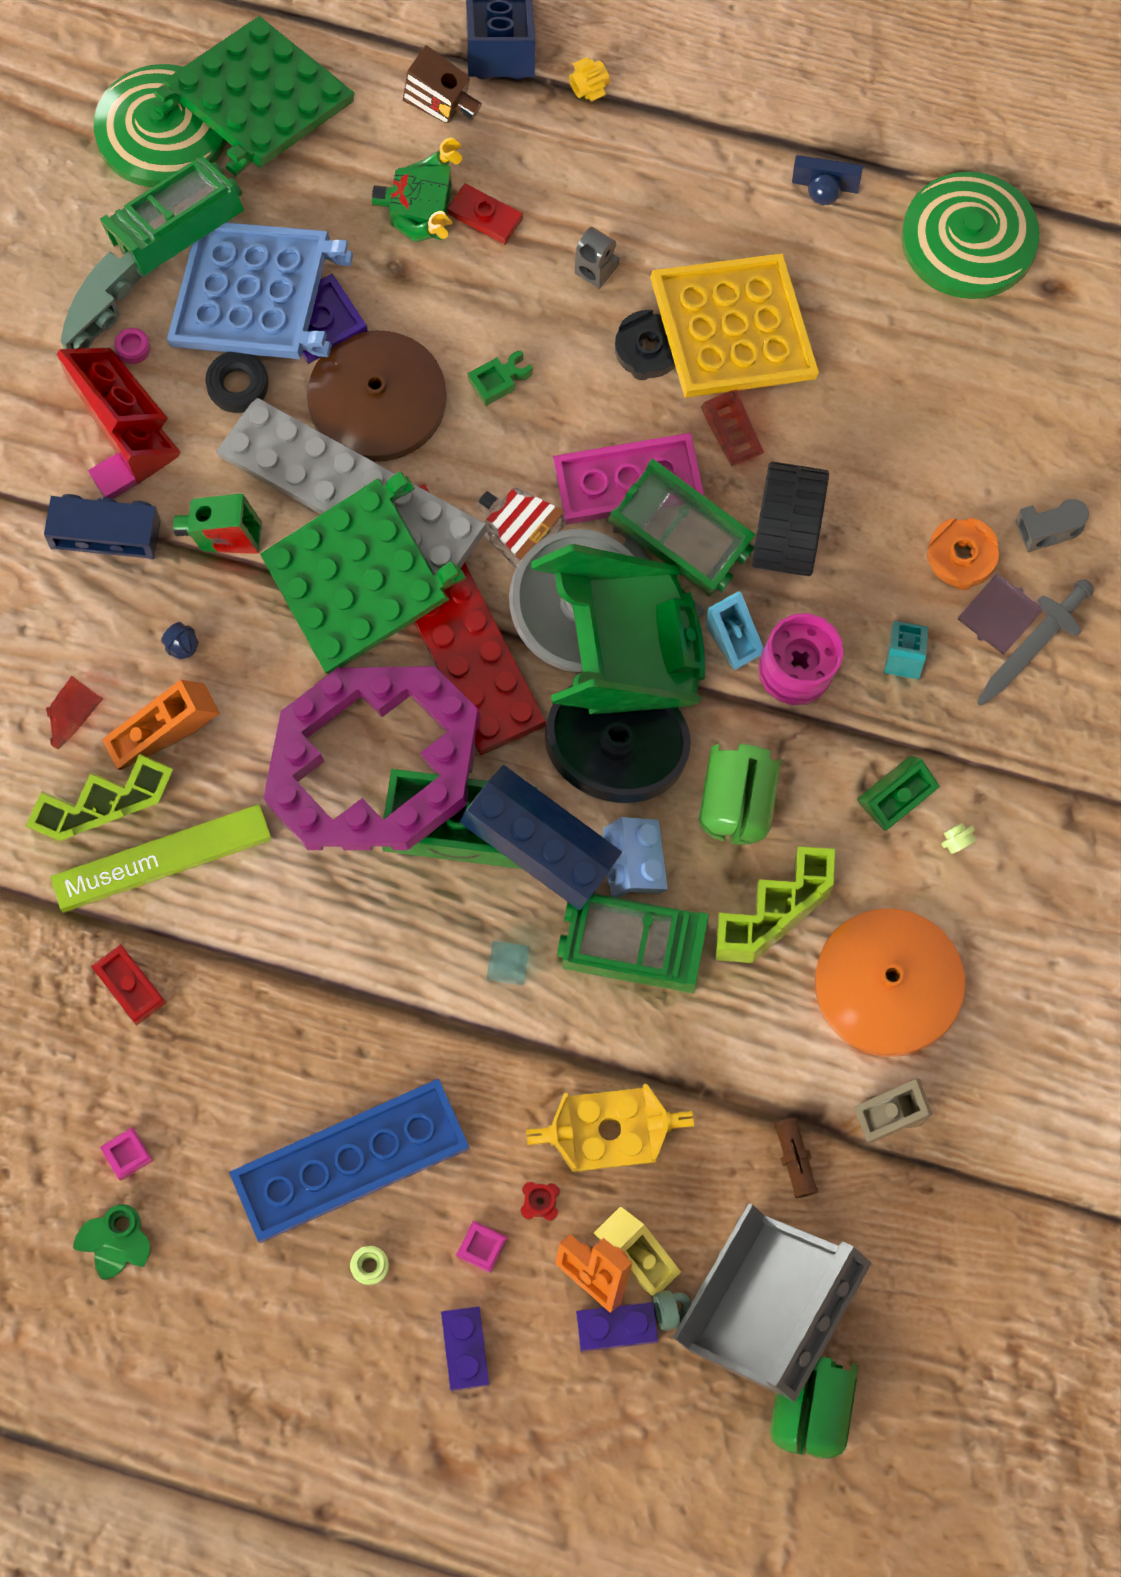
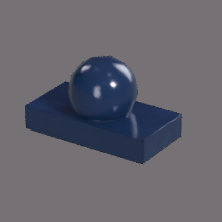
[792,155,863,206]

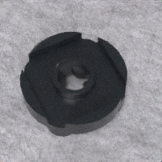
[615,310,676,380]

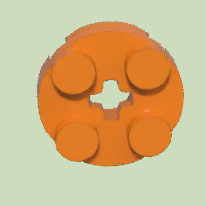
[927,518,999,590]

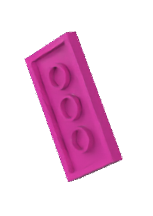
[553,433,704,525]

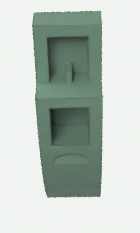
[60,251,153,349]

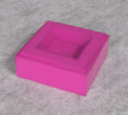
[87,453,137,499]
[100,1127,153,1181]
[456,1221,508,1274]

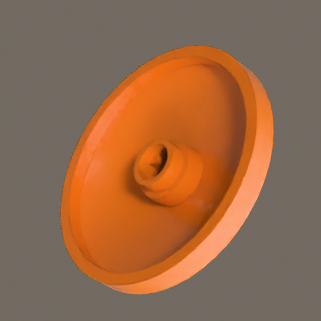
[815,909,965,1057]

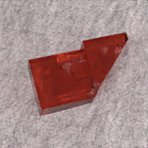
[46,676,103,749]

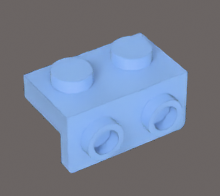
[603,817,668,898]

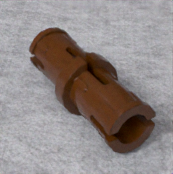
[774,1118,818,1198]

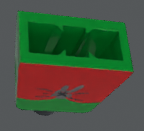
[173,494,262,554]

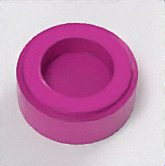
[114,328,150,364]

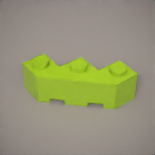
[26,754,173,841]
[715,846,835,963]

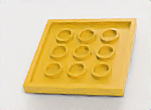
[650,253,819,398]

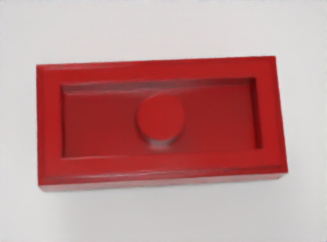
[447,183,523,245]
[91,944,166,1026]

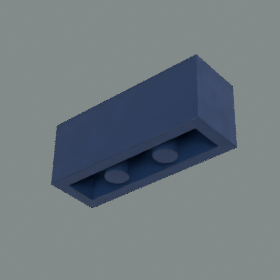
[44,494,161,559]

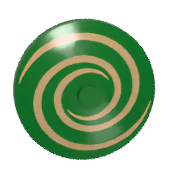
[94,64,227,187]
[902,172,1040,299]

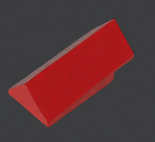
[57,347,181,485]

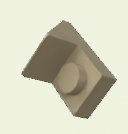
[854,1079,933,1142]

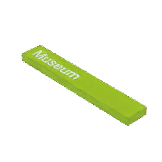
[50,804,272,913]

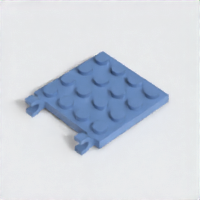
[167,223,354,359]

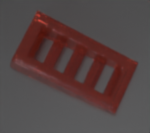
[701,389,764,467]

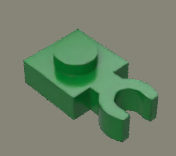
[467,351,533,406]

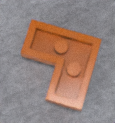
[555,1234,632,1313]

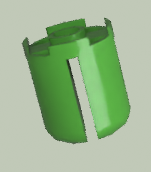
[698,744,782,845]

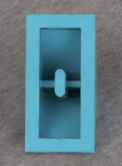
[706,591,764,670]

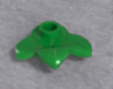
[73,1204,150,1280]

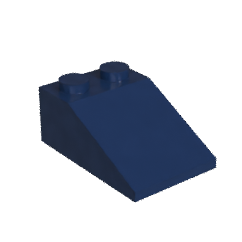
[466,0,535,79]

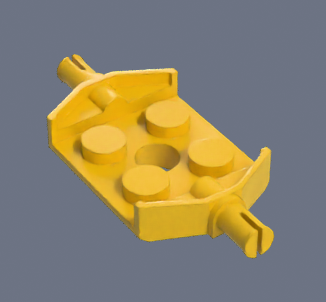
[526,1084,694,1172]

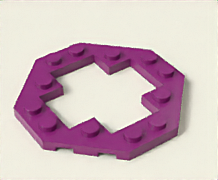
[263,666,481,850]

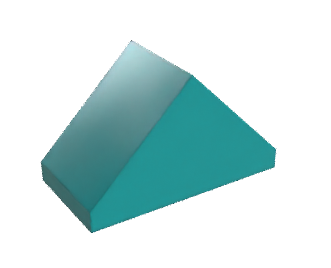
[884,621,928,679]

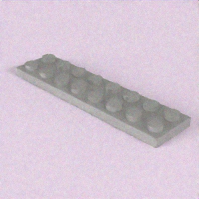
[216,398,487,575]

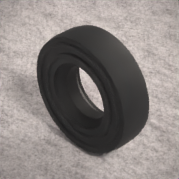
[205,351,269,413]

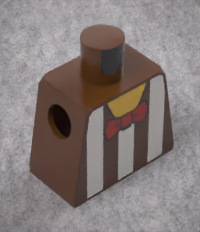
[403,45,482,123]

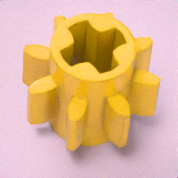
[569,57,610,102]

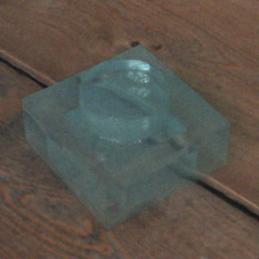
[487,941,530,986]

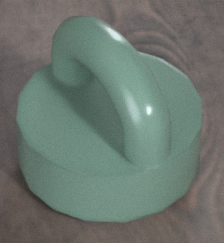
[653,1290,691,1331]

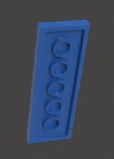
[229,1079,470,1244]

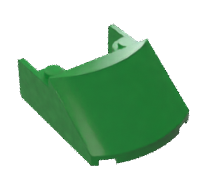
[531,544,705,714]

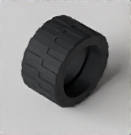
[752,461,829,577]

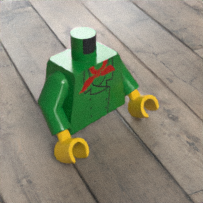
[372,137,462,242]

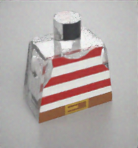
[476,488,565,568]

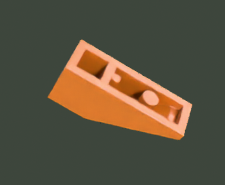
[102,679,220,770]

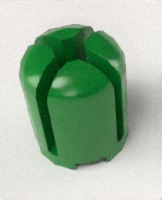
[770,1356,859,1459]

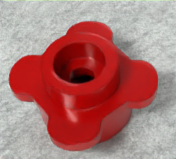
[520,1182,560,1221]

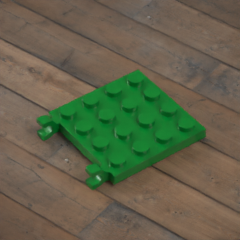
[154,16,355,177]
[260,471,466,674]

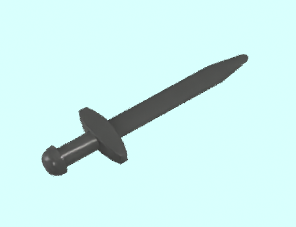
[977,579,1094,705]

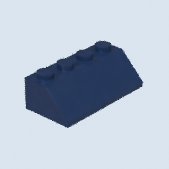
[460,764,622,911]

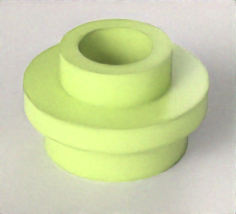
[941,822,977,854]
[350,1246,389,1285]

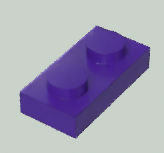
[576,1302,658,1352]
[441,1306,489,1391]

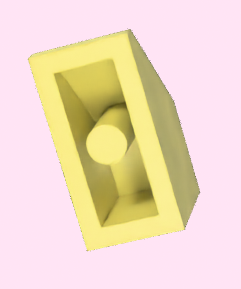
[593,1206,681,1298]

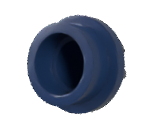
[161,622,199,659]

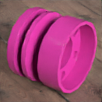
[758,613,844,705]

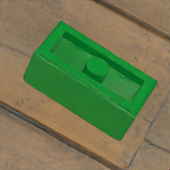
[857,756,940,831]

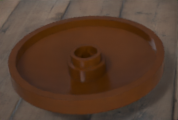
[307,330,446,462]

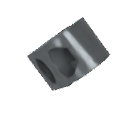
[575,227,619,289]
[1015,499,1089,553]

